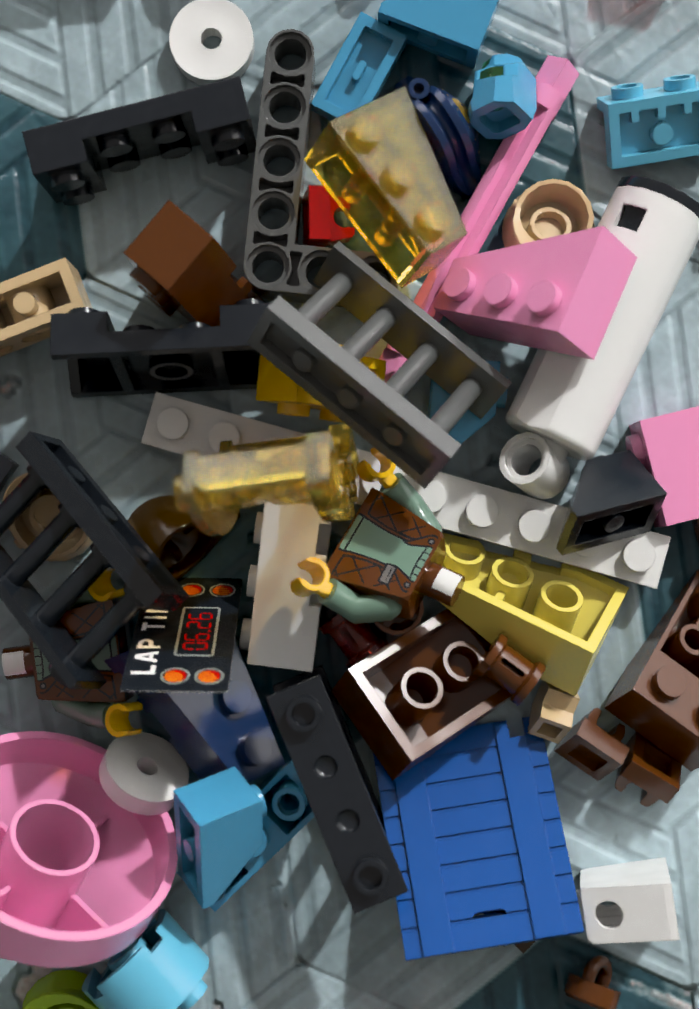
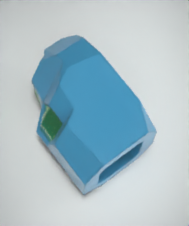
[468,53,537,139]

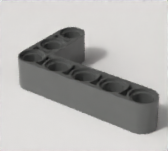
[243,29,400,307]

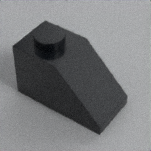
[556,450,667,555]

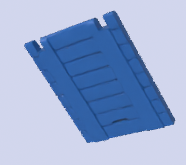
[373,716,584,962]

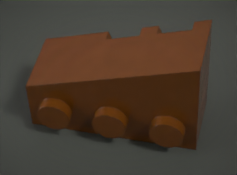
[124,200,266,326]

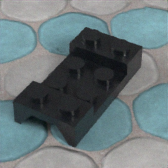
[22,76,256,206]
[50,299,271,398]

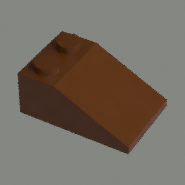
[331,609,511,781]

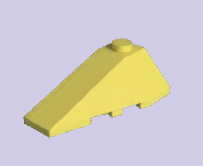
[440,533,629,696]

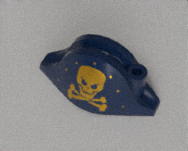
[394,76,482,200]

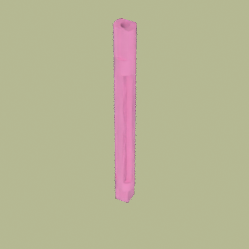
[379,55,579,383]

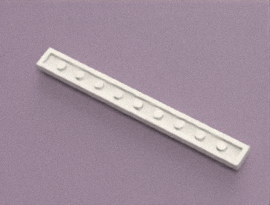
[141,392,671,589]

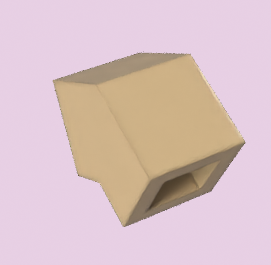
[528,680,580,744]

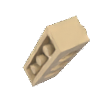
[0,257,92,357]

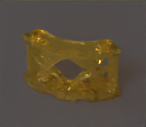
[174,423,360,536]

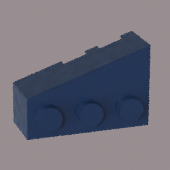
[104,641,285,783]

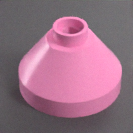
[0,731,178,968]

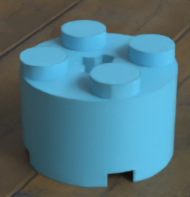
[82,908,209,1009]

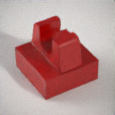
[302,185,355,247]

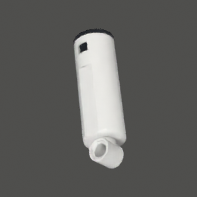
[499,176,699,500]

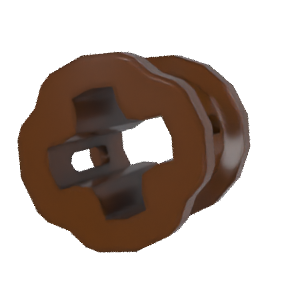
[473,633,547,706]

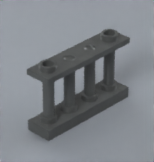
[247,241,512,489]

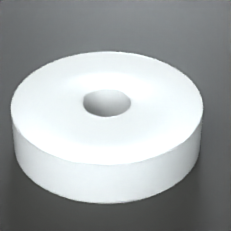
[169,0,255,85]
[99,732,189,816]

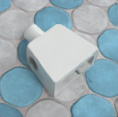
[576,857,680,944]

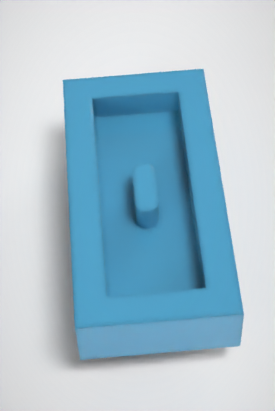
[311,12,408,135]

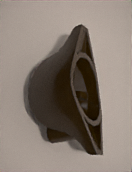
[127,495,241,580]

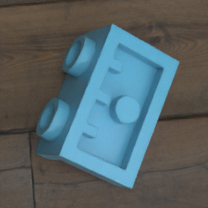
[596,74,699,170]

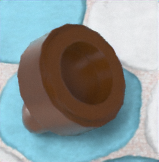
[563,955,621,1009]

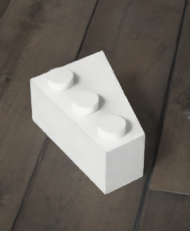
[239,499,334,672]

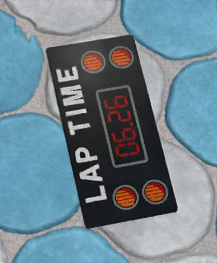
[120,578,243,693]

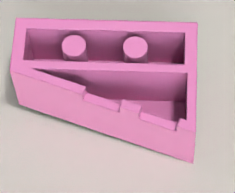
[433,226,637,360]

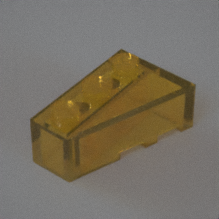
[304,86,468,288]

